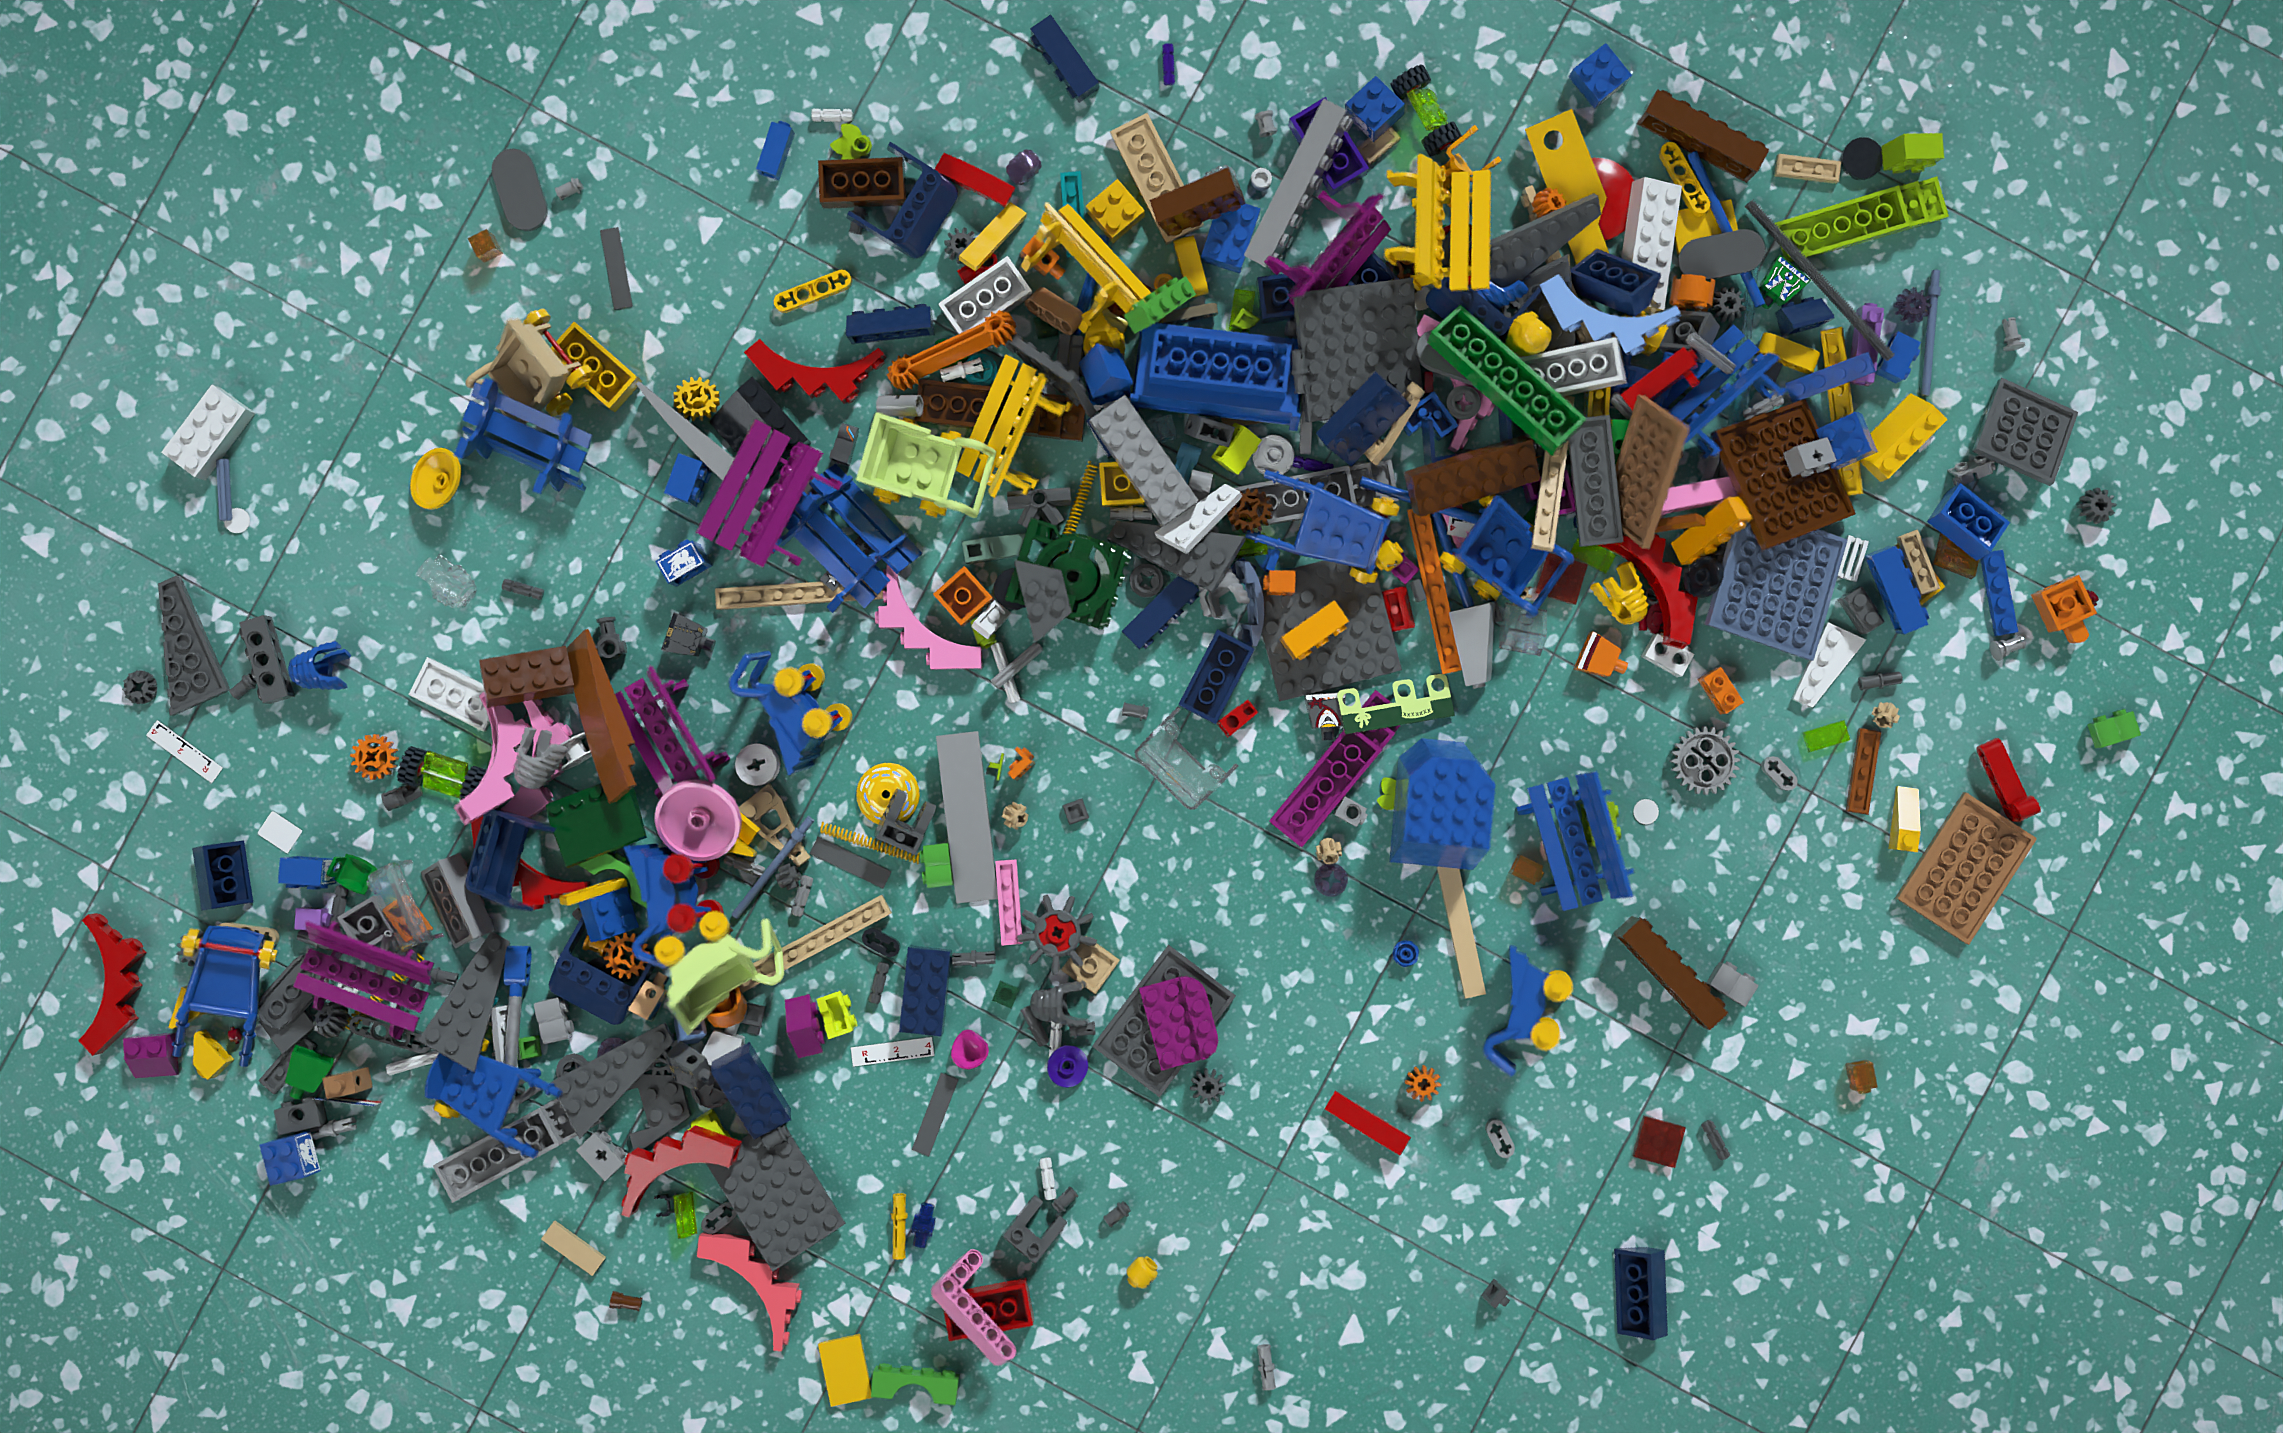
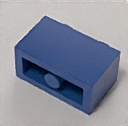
[1875,331,1921,383]

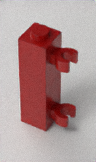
[1621,347,1700,411]

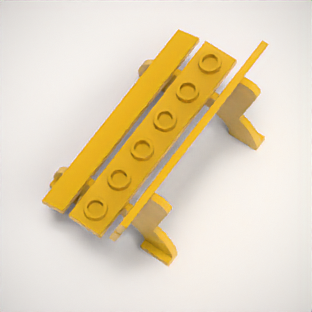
[1385,154,1491,291]
[1021,202,1151,334]
[955,354,1073,498]

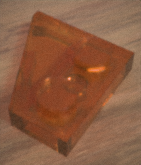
[1933,532,1979,579]

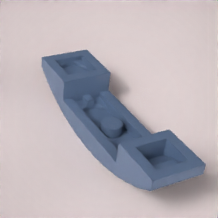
[1235,561,1264,646]

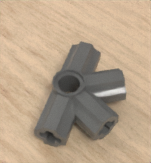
[1007,487,1071,528]

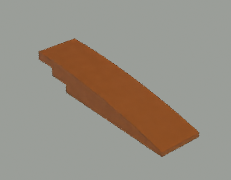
[566,629,636,803]

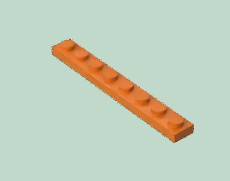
[1407,509,1462,674]

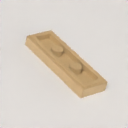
[1774,154,1841,184]
[1896,530,1940,596]
[541,1221,606,1276]

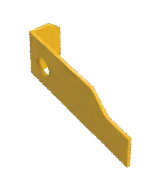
[1525,109,1609,264]

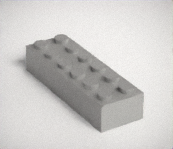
[1089,395,1199,527]

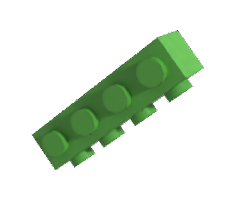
[1124,276,1196,334]

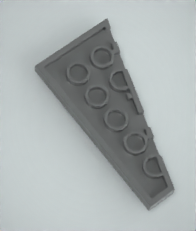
[1490,193,1601,288]
[1517,254,1577,353]
[1003,334,1097,418]
[1107,520,1246,594]
[158,575,230,716]
[418,932,510,1073]
[551,1022,675,1139]

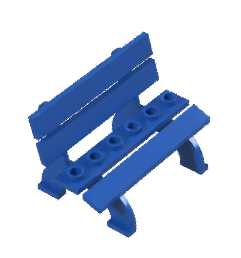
[1662,325,1787,459]
[454,377,593,494]
[772,463,923,613]
[1516,771,1635,911]

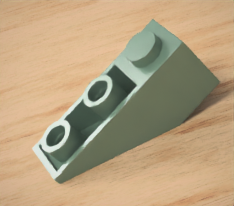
[962,533,1025,565]

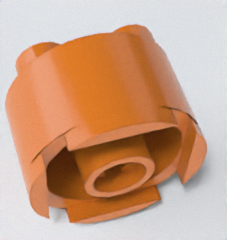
[1669,274,1716,313]
[706,986,747,1028]

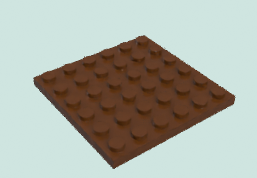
[1710,399,1856,551]

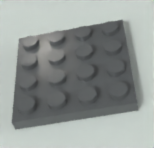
[1972,378,2078,486]

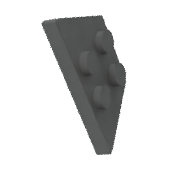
[1015,560,1071,642]

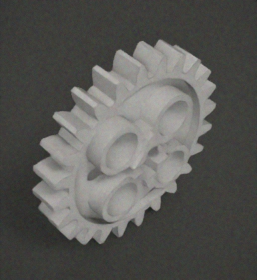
[1670,726,1740,795]

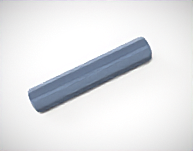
[216,459,232,521]

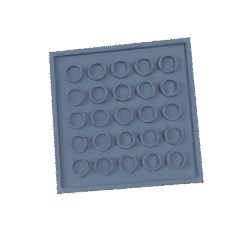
[1704,522,1848,661]

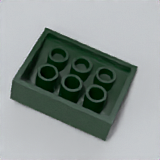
[546,783,647,868]

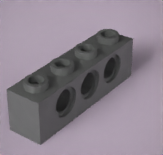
[239,615,295,704]

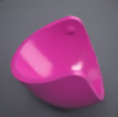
[951,1029,989,1069]

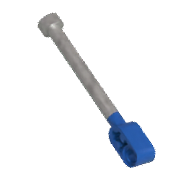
[504,945,532,1113]

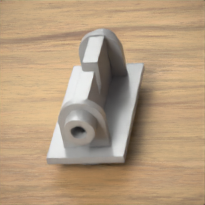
[1948,455,1996,486]

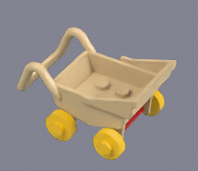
[465,309,594,424]

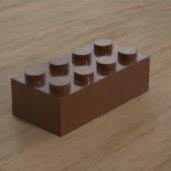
[818,157,906,209]
[1149,167,1246,236]
[479,646,574,708]

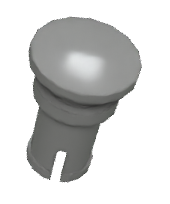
[2002,317,2025,351]
[1989,636,2026,661]

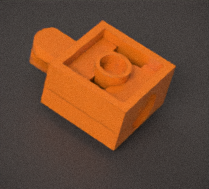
[2031,575,2097,644]

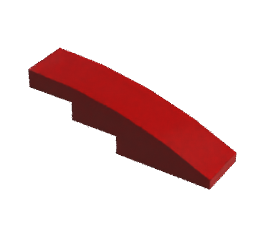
[935,153,1016,208]
[1325,1091,1412,1156]

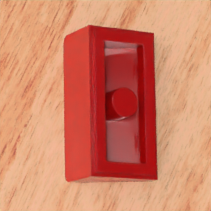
[1382,586,1415,632]

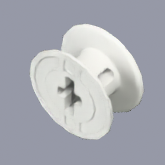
[560,732,592,771]
[735,744,781,786]

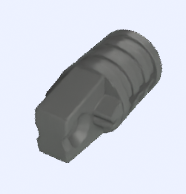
[381,785,423,811]

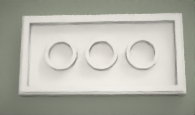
[409,657,490,732]

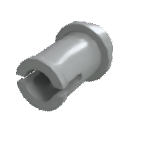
[555,178,584,201]

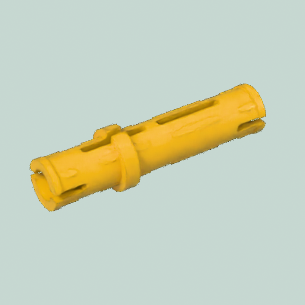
[891,1193,908,1260]

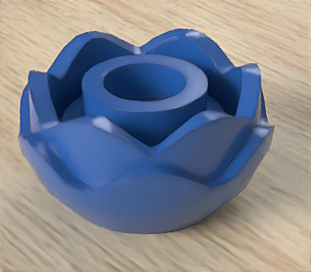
[1393,940,1419,967]

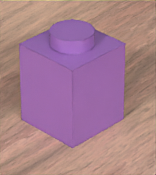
[294,907,331,930]

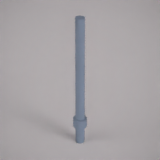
[1921,270,1941,396]
[732,816,814,919]

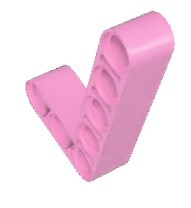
[1661,477,1738,518]
[931,1249,1016,1366]

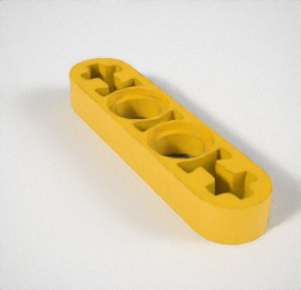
[1659,142,1710,217]
[774,270,852,313]

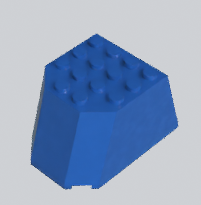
[1389,738,1495,870]

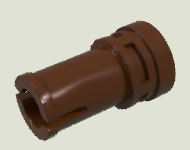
[609,1291,643,1311]

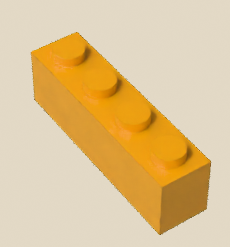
[1671,497,1752,565]

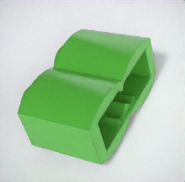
[2087,709,2141,748]
[920,843,954,888]

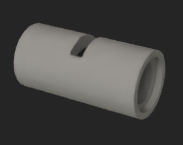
[876,395,923,417]

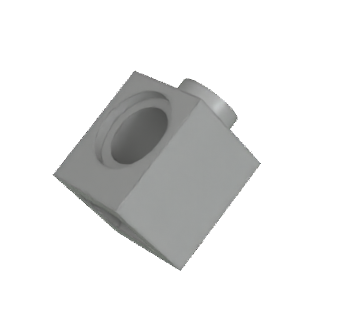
[1333,796,1368,827]

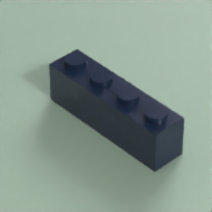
[1030,14,1099,103]
[1122,576,1199,650]

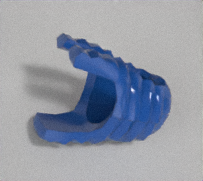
[1475,280,1529,310]
[288,641,351,690]

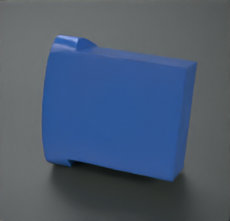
[1254,549,1281,573]

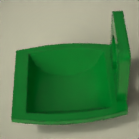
[326,854,378,895]

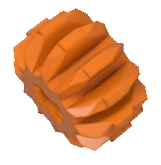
[1531,187,1567,219]
[1405,1065,1441,1102]

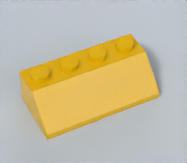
[1859,393,1948,482]

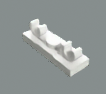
[489,1005,518,1068]

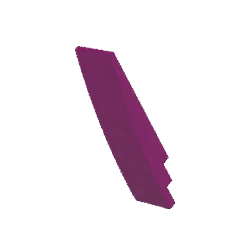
[1269,689,1401,848]

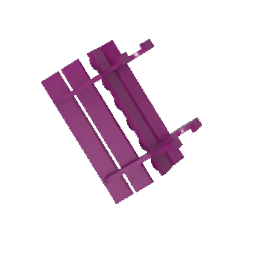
[1264,191,1391,306]
[696,419,842,568]
[615,665,730,800]
[293,921,435,1040]

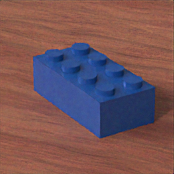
[1864,546,1929,634]

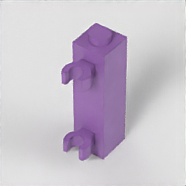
[1850,303,1884,386]

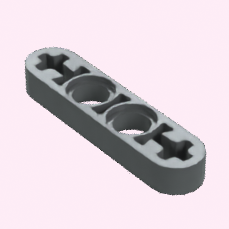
[349,1014,430,1054]

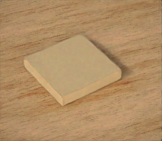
[1061,936,1120,994]

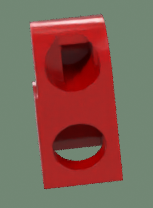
[1216,700,1258,738]

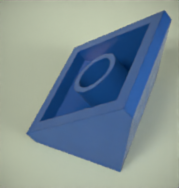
[1079,344,1133,398]

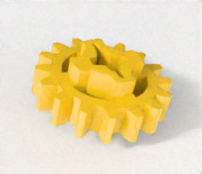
[673,377,720,421]

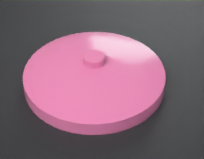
[655,780,742,861]

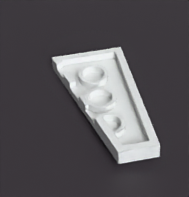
[1155,484,1242,554]
[1791,622,1866,708]

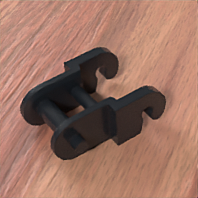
[654,1194,683,1217]

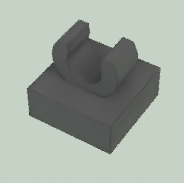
[1481,1279,1510,1309]

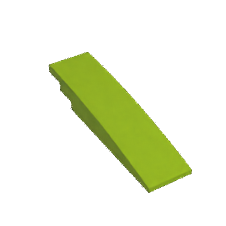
[1774,177,1949,263]

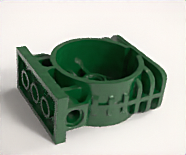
[1005,517,1131,630]

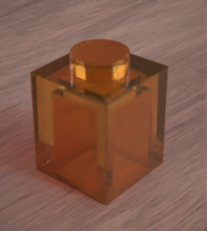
[468,229,503,263]
[1509,854,1544,885]
[1845,1060,1878,1094]

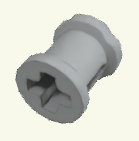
[1254,110,1277,137]

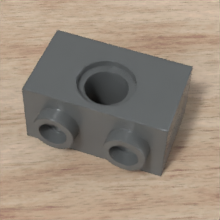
[274,1096,328,1135]

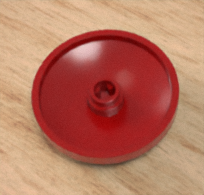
[1591,158,1634,242]

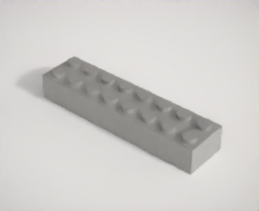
[1244,99,1353,269]

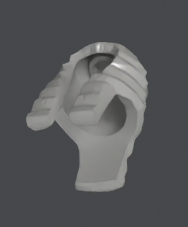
[1198,567,1250,618]
[514,727,569,789]

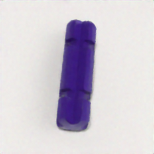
[1162,43,1175,86]
[1292,455,1334,472]

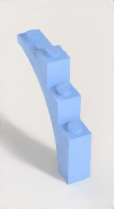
[1540,274,1682,356]

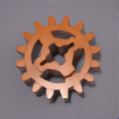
[350,734,399,780]
[604,933,651,979]

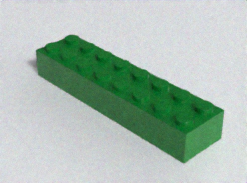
[1427,305,1587,456]

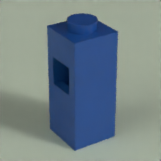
[756,121,795,181]

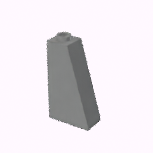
[1449,602,1495,689]

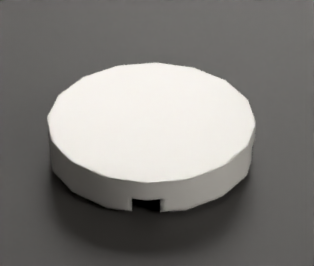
[1252,435,1294,475]

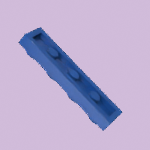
[1785,352,1876,403]
[1980,550,2018,636]

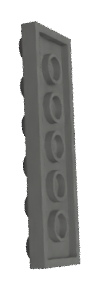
[1568,415,1623,547]

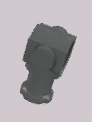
[595,617,627,659]

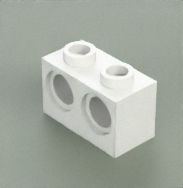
[1641,633,1695,677]

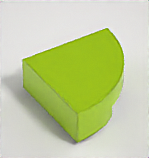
[1231,308,1260,330]

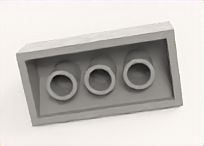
[420,853,495,949]

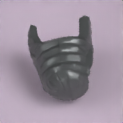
[1030,981,1089,1028]

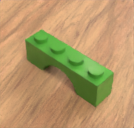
[578,852,647,908]
[871,1363,960,1405]

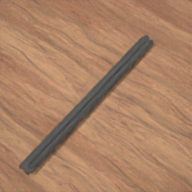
[1745,199,1895,361]

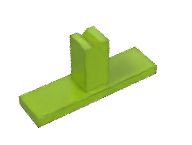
[989,753,1005,780]

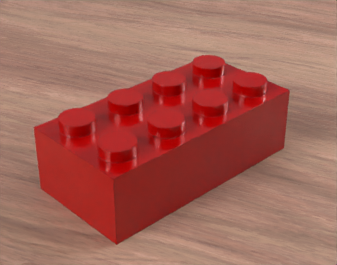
[943,1278,1034,1342]

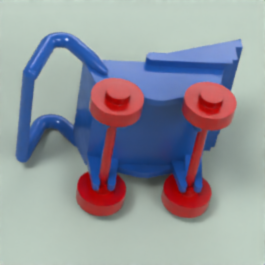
[624,843,724,969]

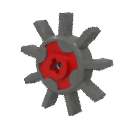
[1017,894,1097,975]

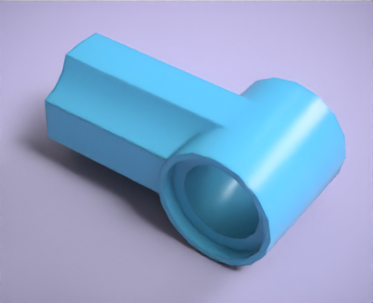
[1175,442,1202,484]

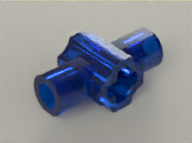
[911,1202,936,1248]

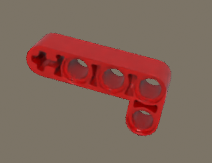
[1976,738,2041,822]

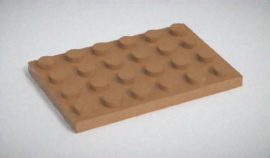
[1615,395,1689,548]
[1895,792,2037,945]

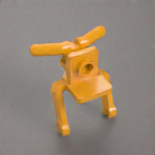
[1441,125,1502,208]

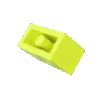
[1211,423,1262,475]

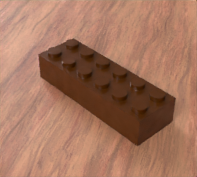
[1636,89,1770,183]
[1404,435,1540,517]
[1613,916,1728,1030]

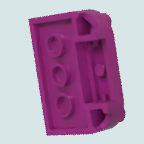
[1139,976,1218,1071]

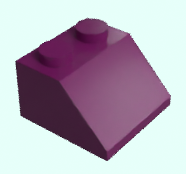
[123,1033,179,1078]

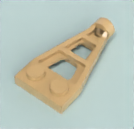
[1364,382,1425,466]
[738,783,811,868]

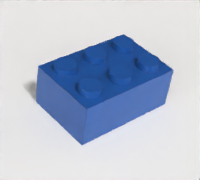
[1201,204,1261,274]
[1927,483,2010,561]

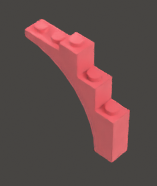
[697,1232,802,1352]

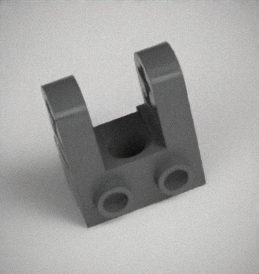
[875,788,936,855]
[1001,1195,1067,1264]

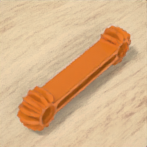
[887,310,1017,391]

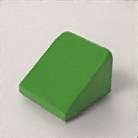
[518,1035,542,1060]

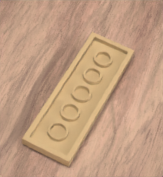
[1110,113,1204,245]

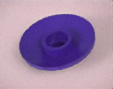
[1047,1045,1088,1088]

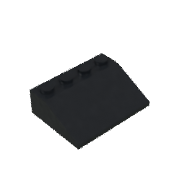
[709,377,811,481]

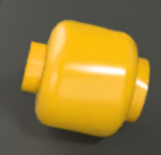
[1375,540,1404,572]
[1126,1256,1158,1289]

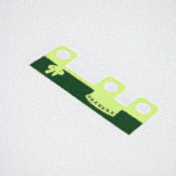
[1337,674,1455,734]

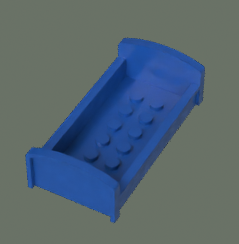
[1130,323,1301,431]

